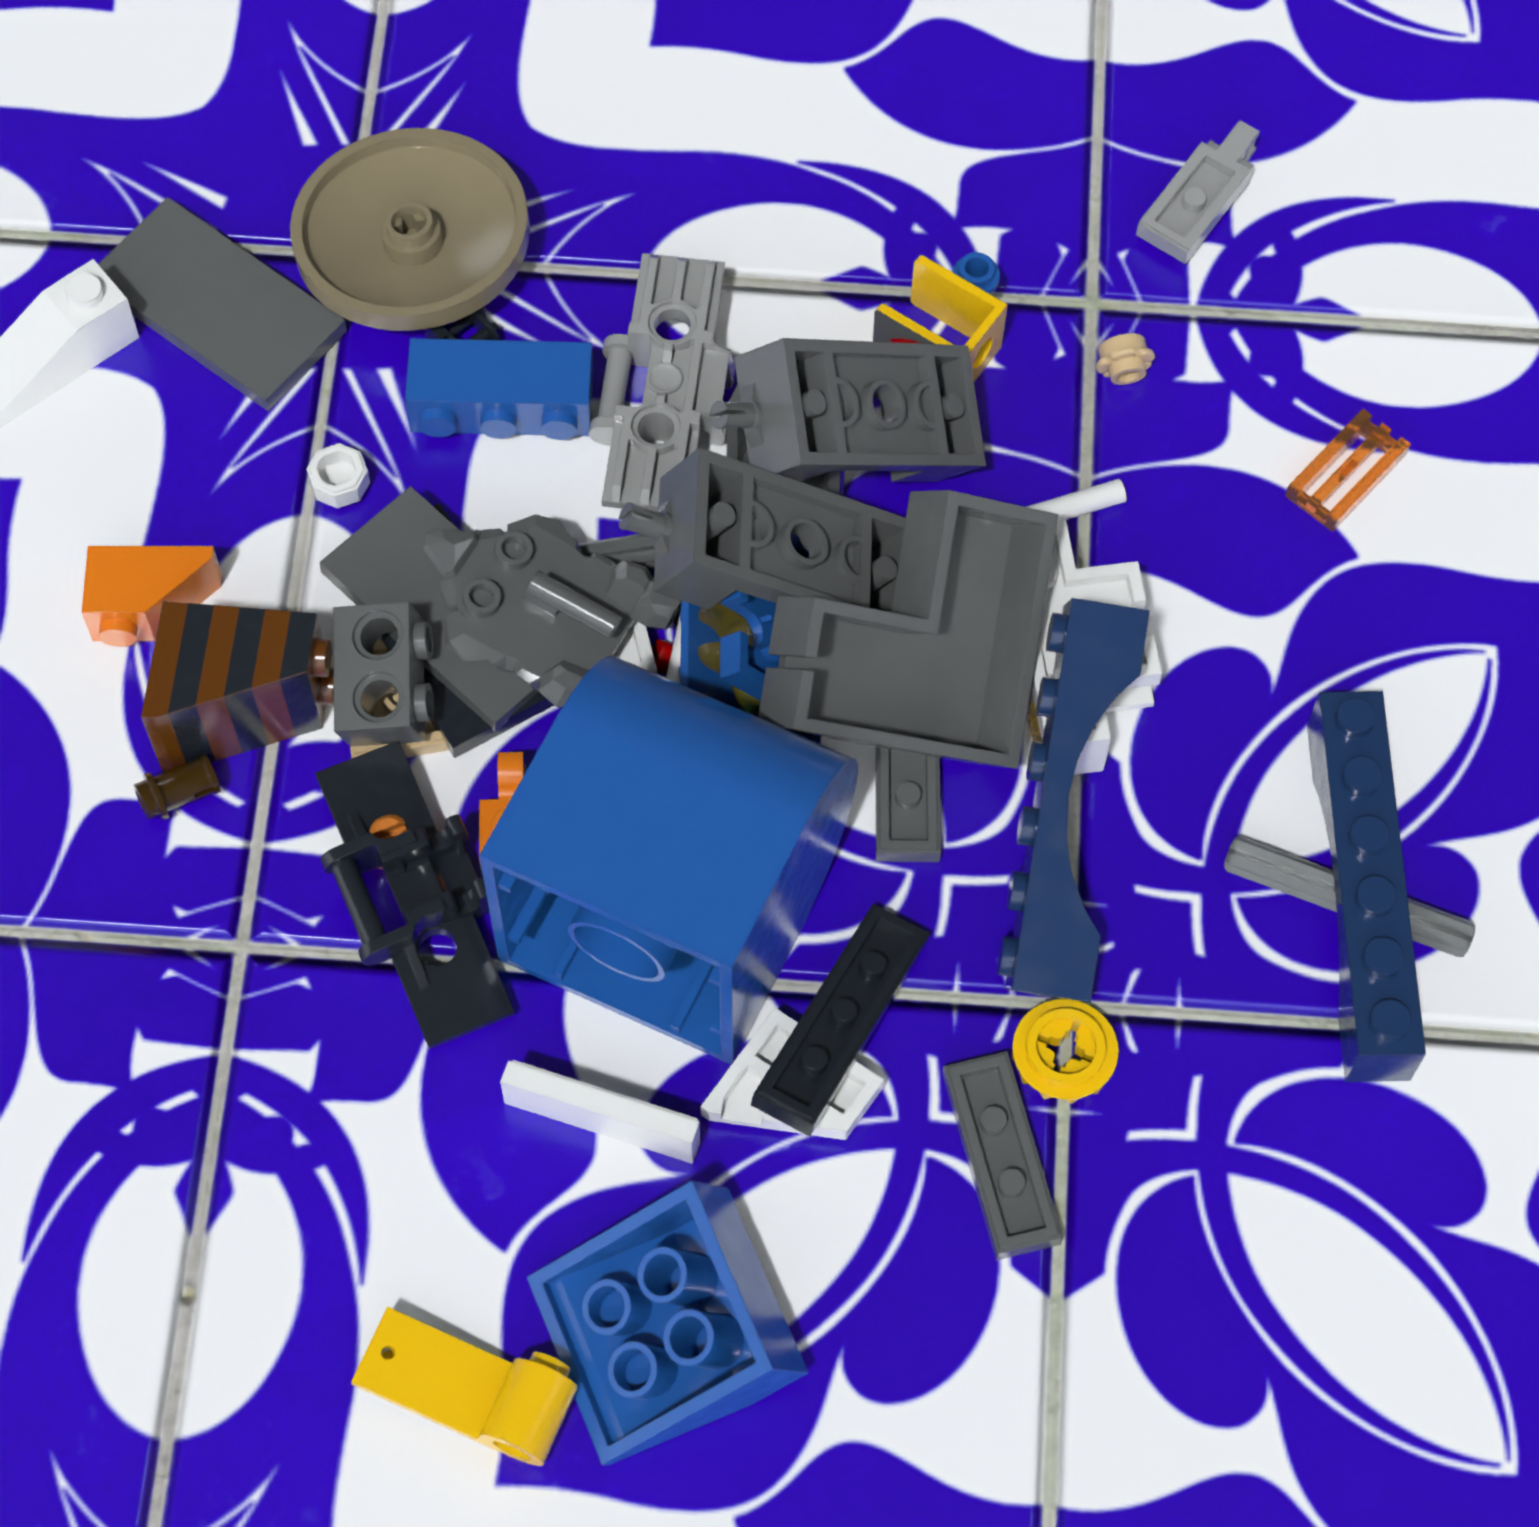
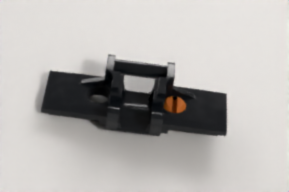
[315,741,515,1049]

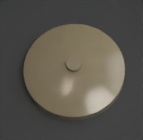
[290,128,530,331]

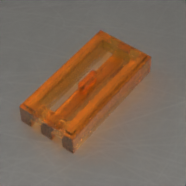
[1285,409,1411,532]

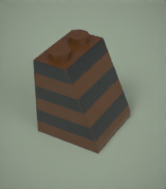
[141,601,334,772]

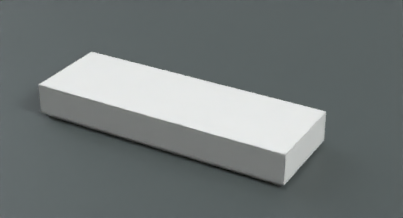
[500,1060,700,1164]

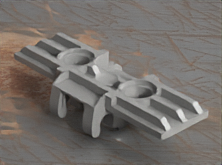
[589,253,735,512]

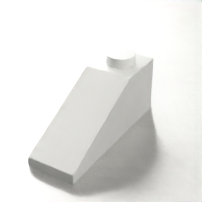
[0,259,140,427]

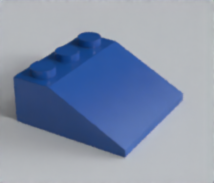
[527,1181,808,1465]

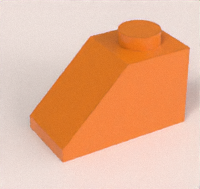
[81,546,222,647]

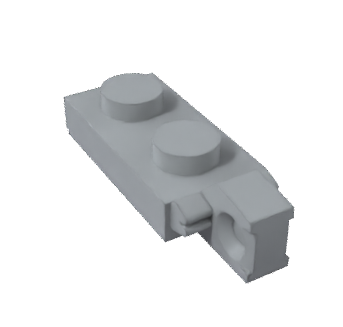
[1136,120,1260,264]

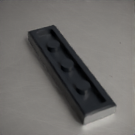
[750,904,930,1137]

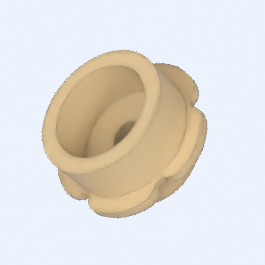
[1096,333,1155,385]

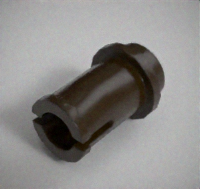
[133,754,221,821]

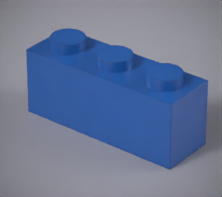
[405,338,594,440]

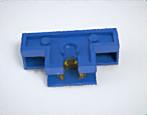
[679,533,821,744]

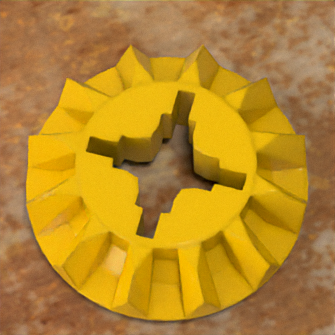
[1012,999,1118,1104]

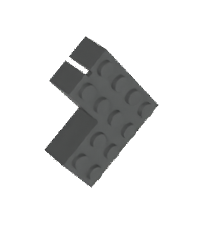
[758,490,1059,769]

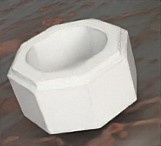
[307,443,370,508]

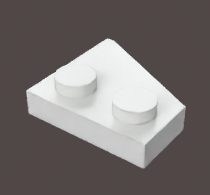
[701,1007,884,1140]

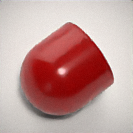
[651,639,673,674]

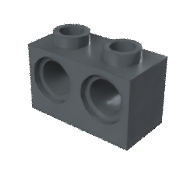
[333,601,434,747]

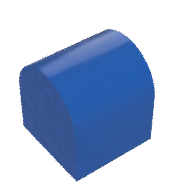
[479,655,858,1065]

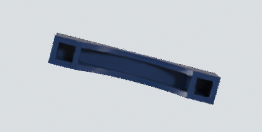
[997,598,1150,1002]
[1307,691,1426,1082]

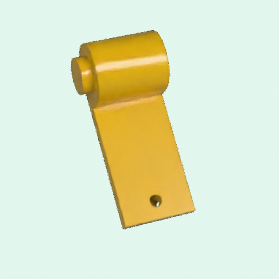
[351,1306,577,1466]

